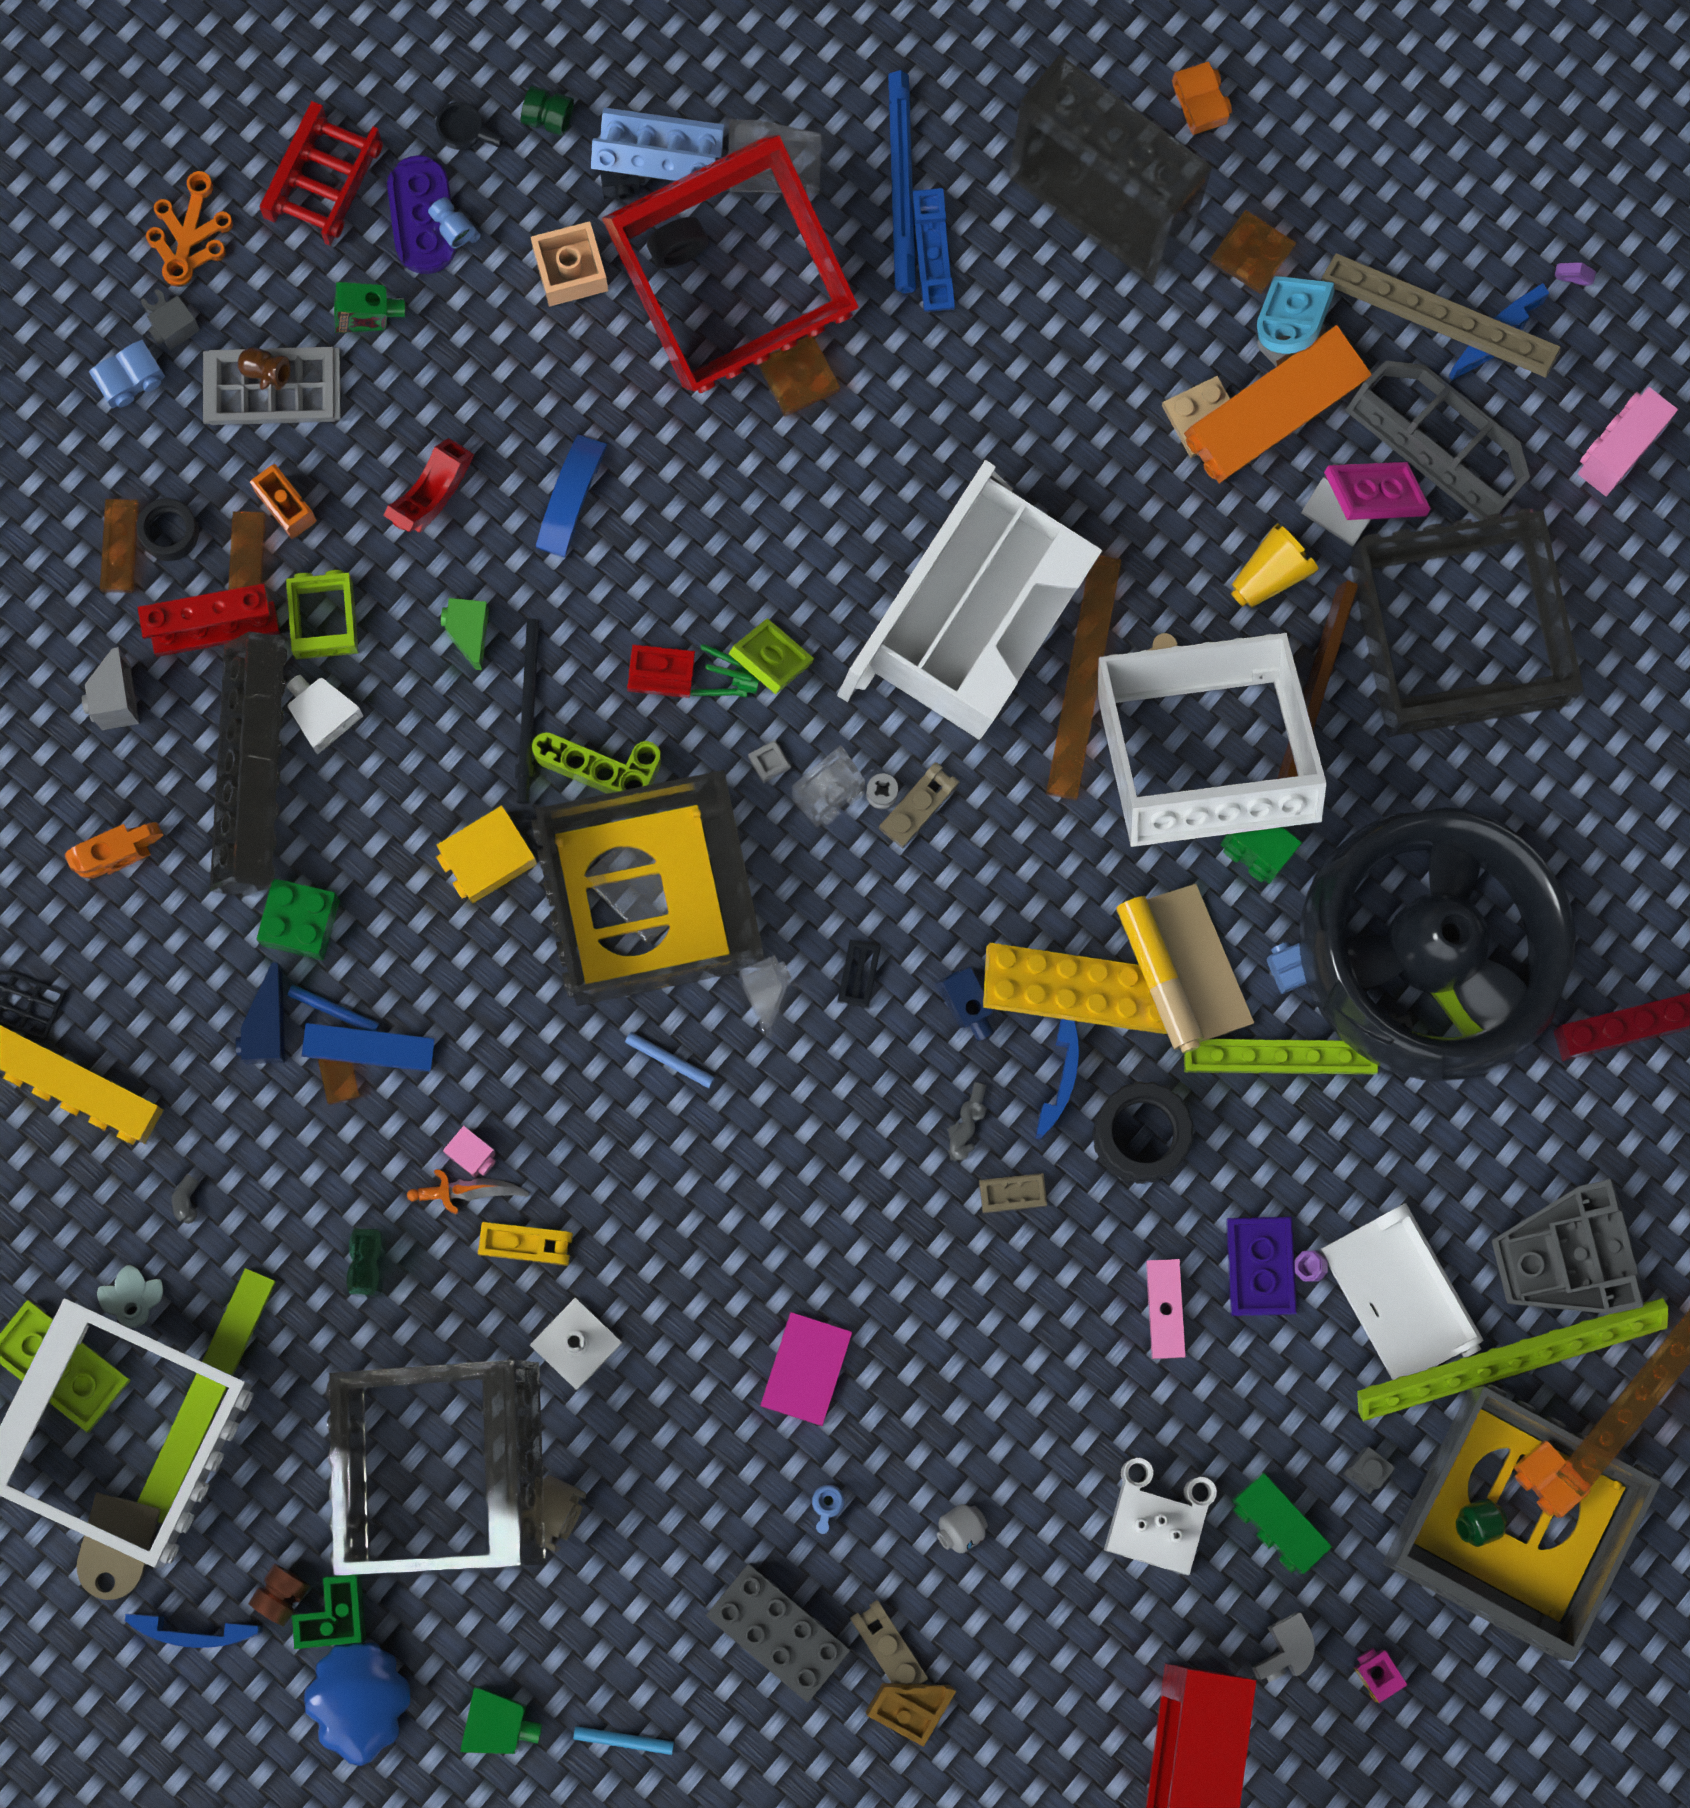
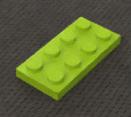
[0,1300,131,1433]

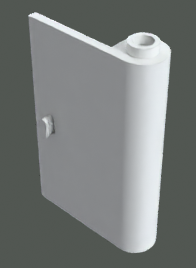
[1320,1203,1484,1380]

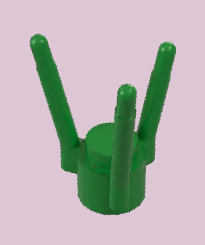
[690,644,759,698]

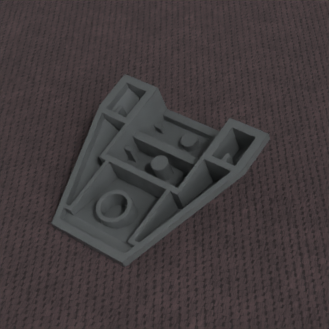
[1491,1179,1644,1314]

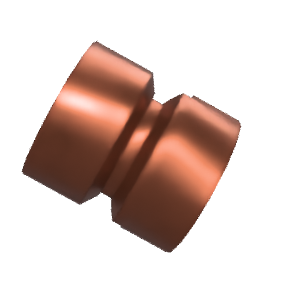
[248,1563,310,1627]

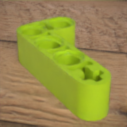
[532,732,662,804]

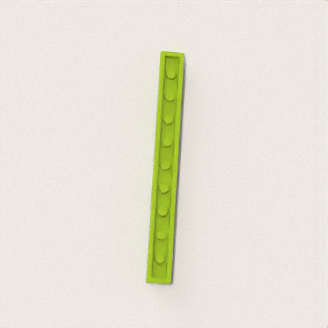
[1357,1298,1668,1421]

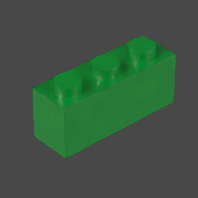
[1231,1473,1332,1574]

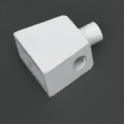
[286,675,363,754]

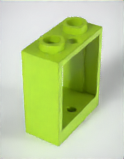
[286,570,359,660]

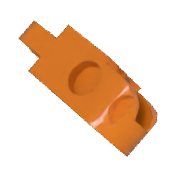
[65,822,163,879]

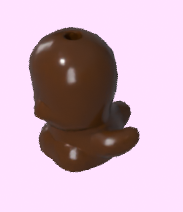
[238,347,291,390]

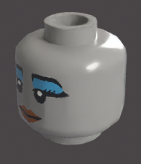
[937,1504,988,1553]

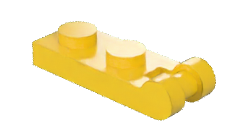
[478,1222,573,1266]

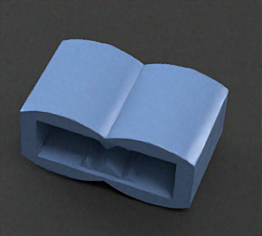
[89,340,165,408]

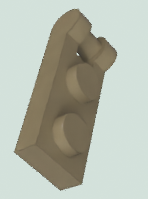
[879,762,960,849]
[850,1600,928,1684]

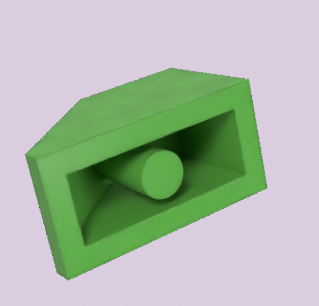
[441,598,489,670]

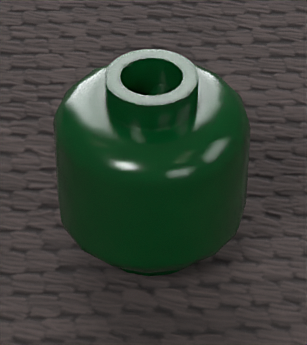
[1456,1499,1507,1547]

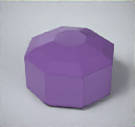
[1295,1251,1328,1282]

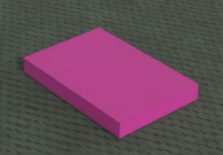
[1324,462,1431,520]
[760,1312,852,1426]

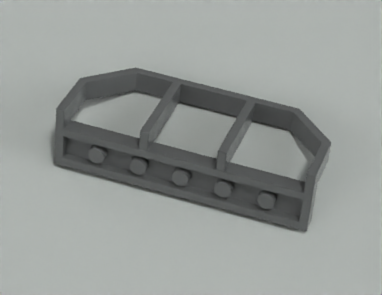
[1345,361,1530,527]

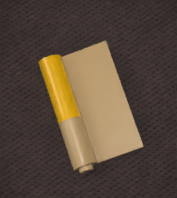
[1116,884,1254,1053]

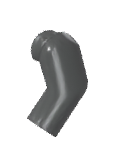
[171,1174,200,1224]

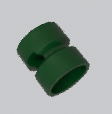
[520,85,574,136]

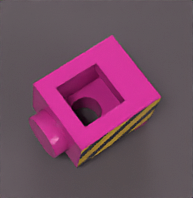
[1354,1648,1407,1703]

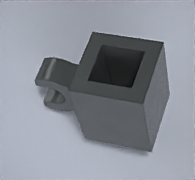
[141,289,200,350]

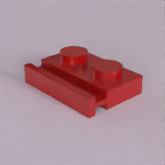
[627,644,695,698]

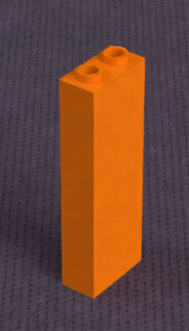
[1184,325,1372,484]

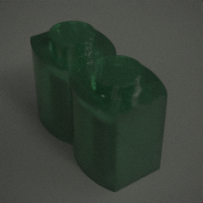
[346,1228,386,1298]

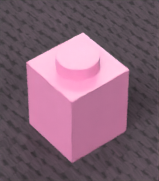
[443,1126,496,1179]

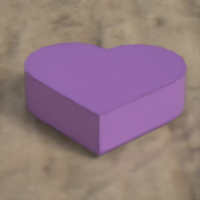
[1555,263,1596,286]

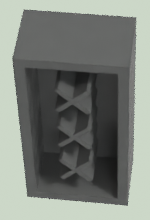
[706,1564,850,1703]

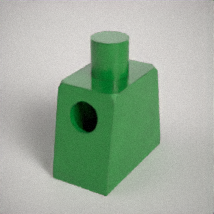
[460,1686,543,1754]

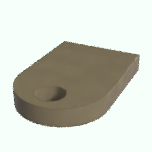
[77,1492,161,1600]

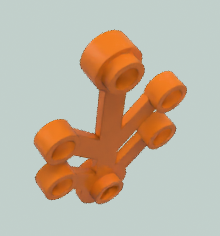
[146,171,233,287]

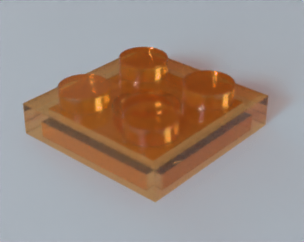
[1210,210,1296,294]
[758,336,840,417]

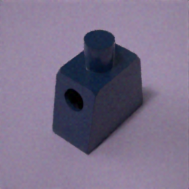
[935,967,994,1042]

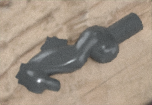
[947,1082,987,1162]

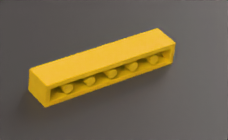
[0,1025,164,1145]

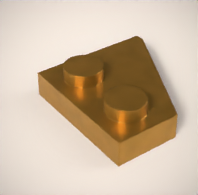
[865,1683,956,1747]

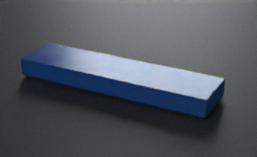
[302,1023,435,1072]

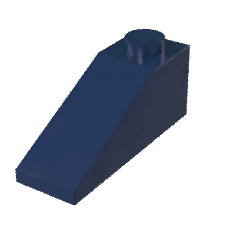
[236,962,285,1065]

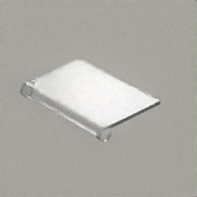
[584,847,669,946]

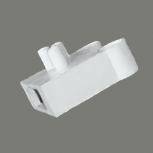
[1104,1458,1217,1575]

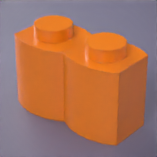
[1172,61,1232,135]
[1513,1441,1591,1518]

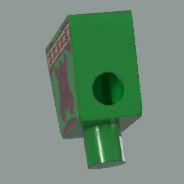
[334,282,405,333]

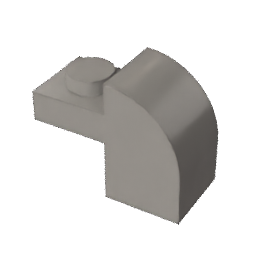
[1251,1612,1315,1682]

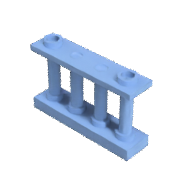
[591,107,725,181]

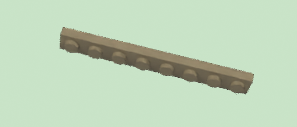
[1322,253,1561,378]

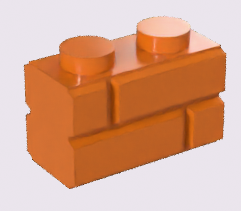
[250,464,317,539]

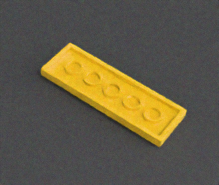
[983,943,1167,1034]

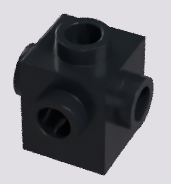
[600,170,645,200]

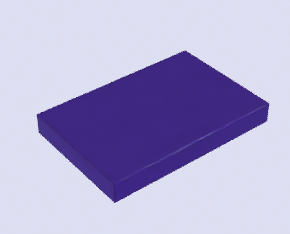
[1226,1217,1297,1316]

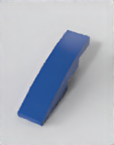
[1449,283,1549,381]

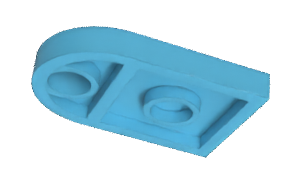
[1257,276,1335,354]

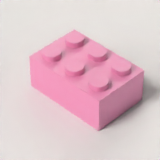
[1578,387,1678,497]

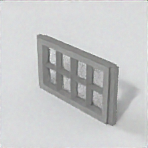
[203,347,341,425]

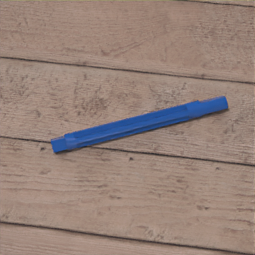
[888,70,916,294]

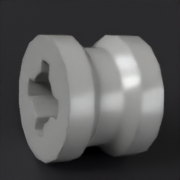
[866,773,898,810]

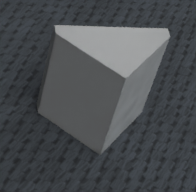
[1301,463,1371,546]

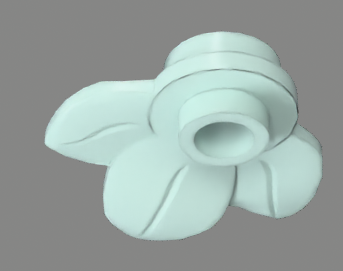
[97,1265,163,1328]

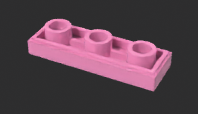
[1146,1259,1185,1359]

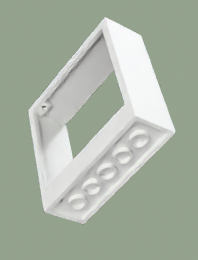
[1098,633,1326,847]
[0,1298,254,1568]

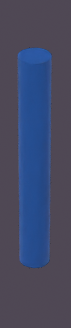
[288,985,380,1032]

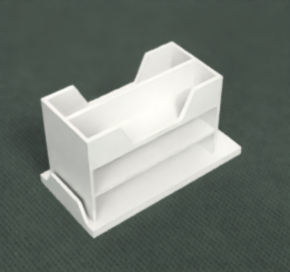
[837,460,1102,740]

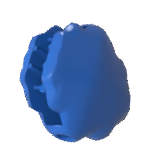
[304,1642,410,1766]

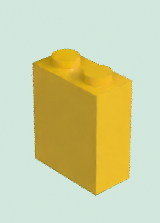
[436,805,537,904]

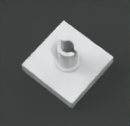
[530,1298,622,1391]

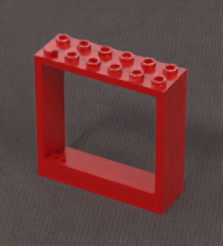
[602,135,859,393]
[1145,1664,1256,1808]

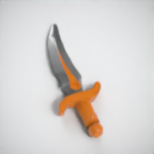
[407,1169,529,1214]

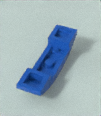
[912,188,955,312]
[535,434,607,558]
[1035,1019,1079,1139]
[125,1614,263,1648]

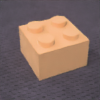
[531,221,608,307]

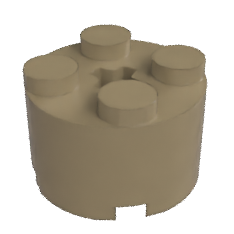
[515,1475,586,1552]

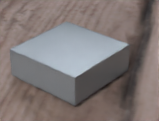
[748,739,791,784]

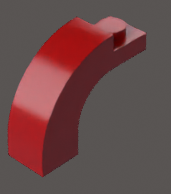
[384,438,474,533]

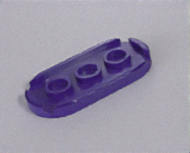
[387,155,457,274]

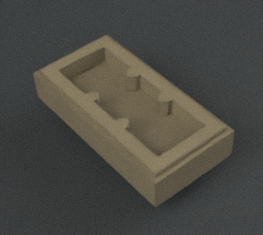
[979,1173,1047,1213]

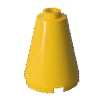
[1231,523,1319,608]

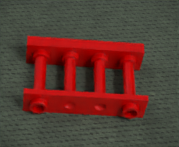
[259,101,383,246]
[137,583,280,657]

